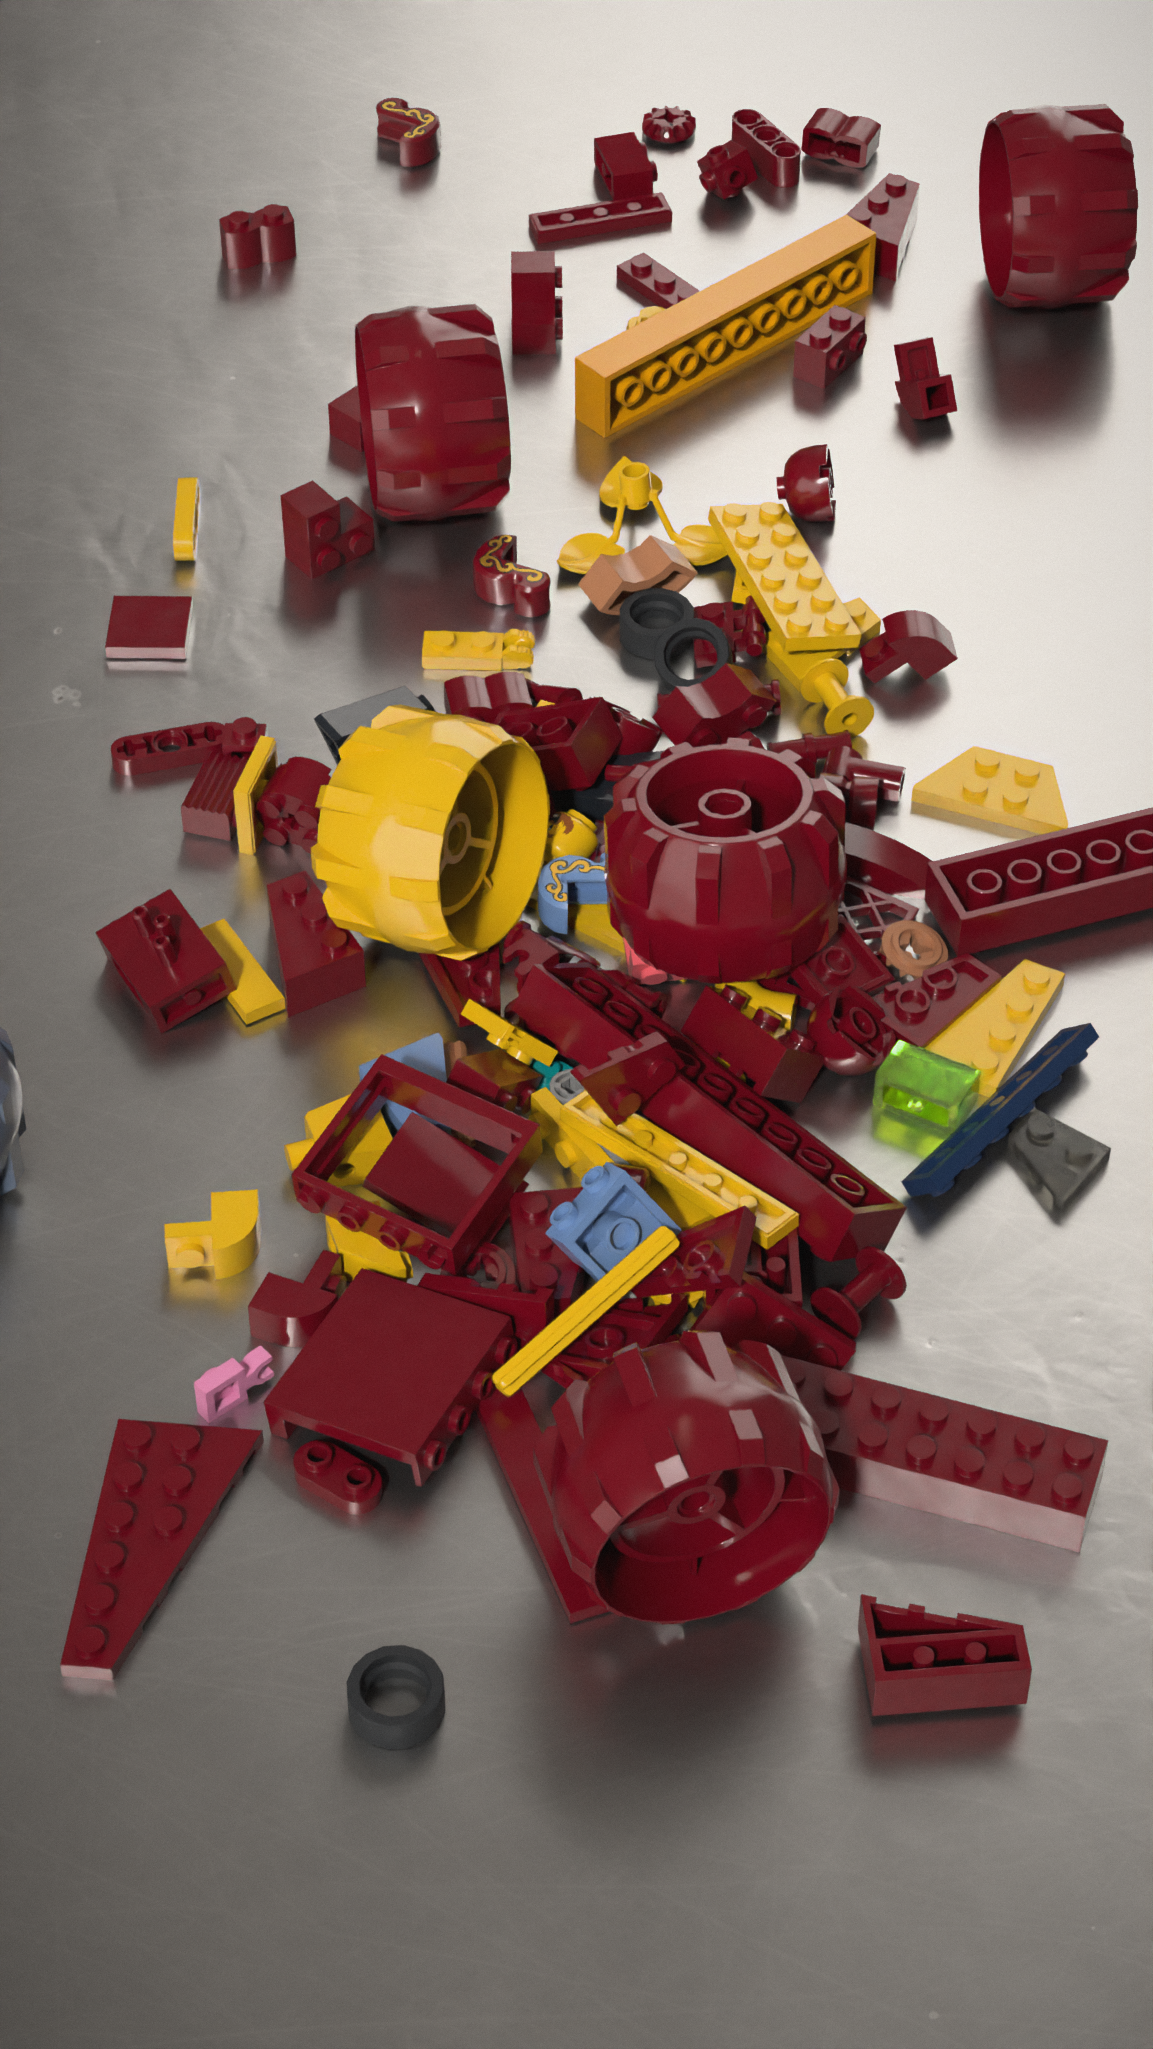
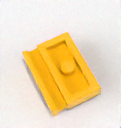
[461,999,558,1066]

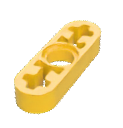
[173,477,200,561]

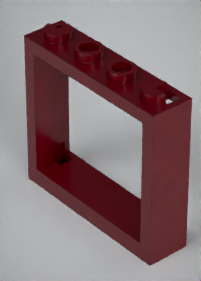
[291,1054,543,1275]

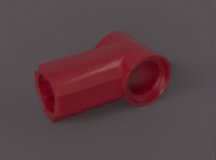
[822,746,906,802]

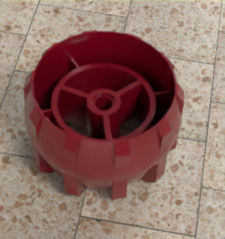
[978,104,1139,309]
[355,304,511,522]
[604,738,847,984]
[533,1330,840,1625]

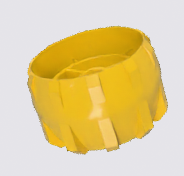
[311,704,550,961]

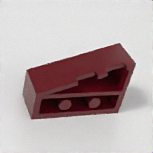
[266,870,366,1018]
[680,984,824,1103]
[509,1187,586,1319]

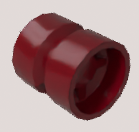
[819,773,879,831]

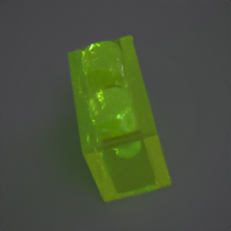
[873,1040,981,1135]

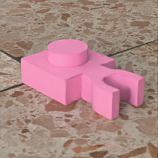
[194,1345,274,1424]

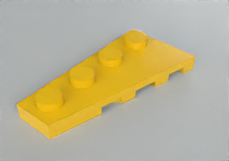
[913,959,1065,1098]

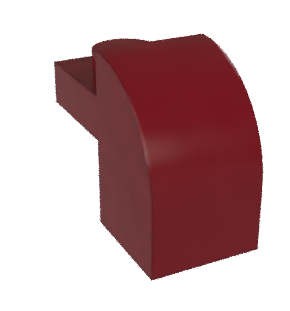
[894,337,958,419]
[859,610,958,684]
[248,1249,346,1348]

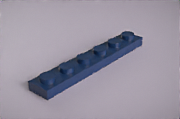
[901,1023,1099,1197]

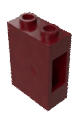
[95,889,237,1034]

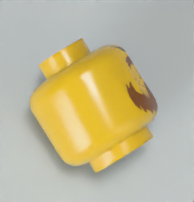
[543,809,598,866]

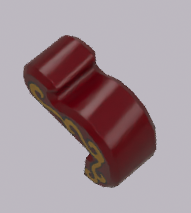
[376,97,441,168]
[473,534,551,618]

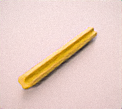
[492,1226,680,1397]

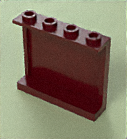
[263,1268,518,1487]

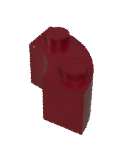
[652,663,777,748]

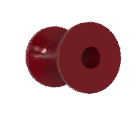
[810,1246,907,1340]

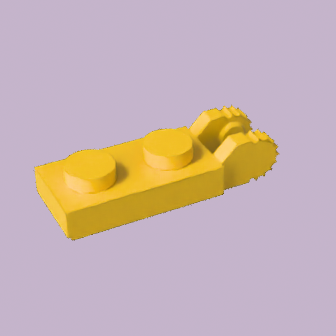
[421,629,535,671]

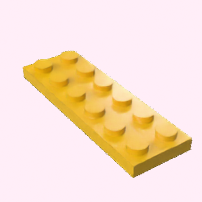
[708,502,862,652]

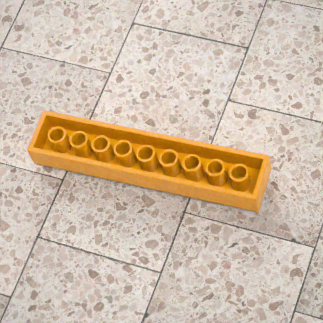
[575,215,876,438]

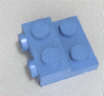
[545,1162,682,1301]

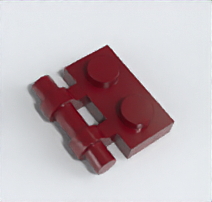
[694,595,766,668]

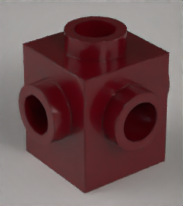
[697,140,758,200]

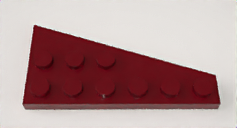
[60,1419,264,1681]

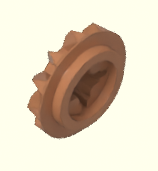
[879,920,948,980]

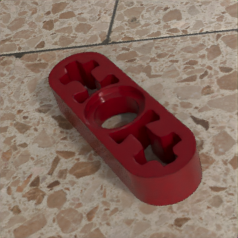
[110,722,225,776]

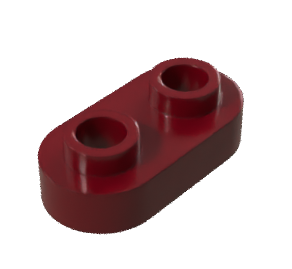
[293,1440,383,1515]

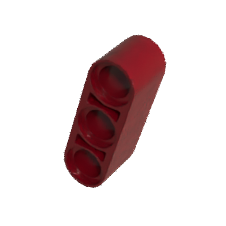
[731,109,801,188]

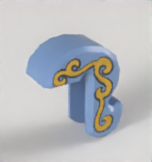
[538,852,607,934]

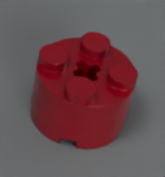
[256,757,332,854]

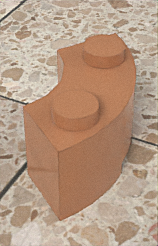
[578,535,698,615]

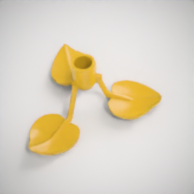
[557,456,728,574]

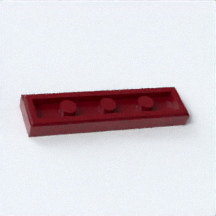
[529,192,673,244]

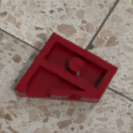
[570,1031,685,1126]

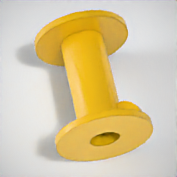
[799,658,874,738]

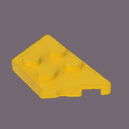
[911,746,1069,834]

